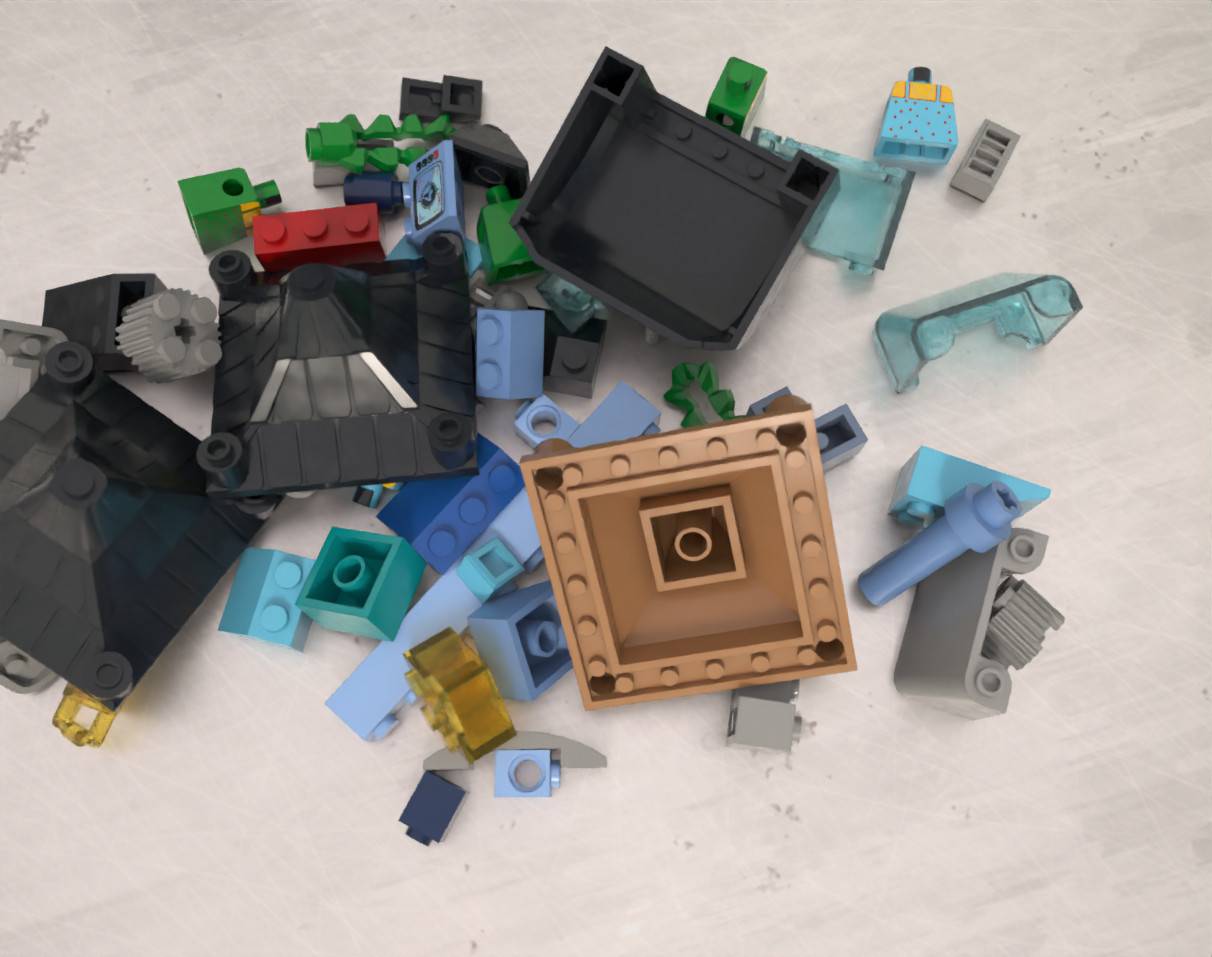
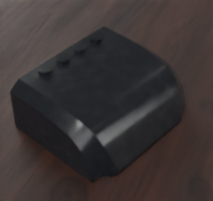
[509,46,841,351]

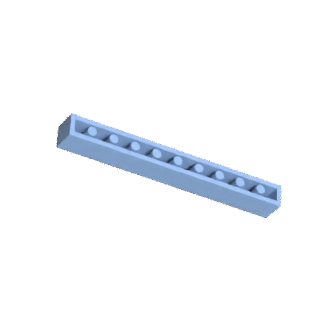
[324,380,661,742]

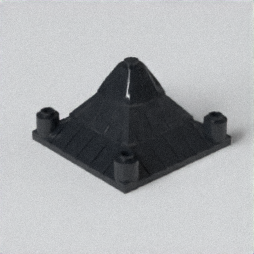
[196,232,480,500]
[0,341,284,714]

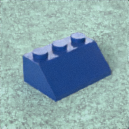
[375,432,525,575]

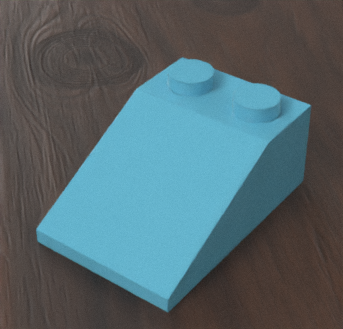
[887,445,1051,529]

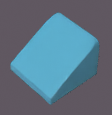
[456,536,525,604]

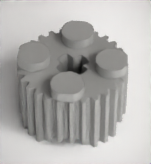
[115,288,222,384]
[980,575,1065,671]

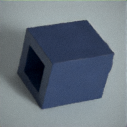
[398,770,470,846]

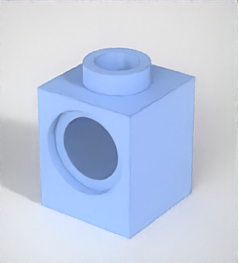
[514,394,581,450]
[494,750,560,797]

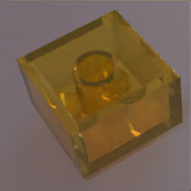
[402,626,517,765]

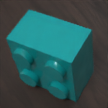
[295,526,428,642]

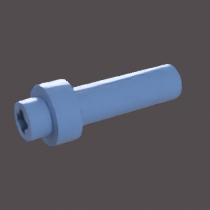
[858,480,1022,606]

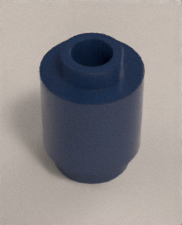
[343,171,404,214]

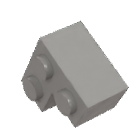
[725,679,802,755]

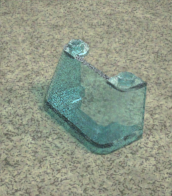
[750,126,916,275]
[872,272,1083,395]

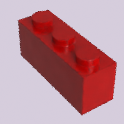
[252,203,387,272]

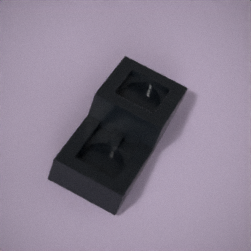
[399,75,483,123]

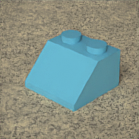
[218,547,316,653]

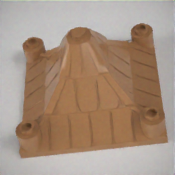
[519,395,858,711]

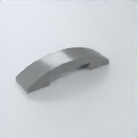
[423,731,607,771]

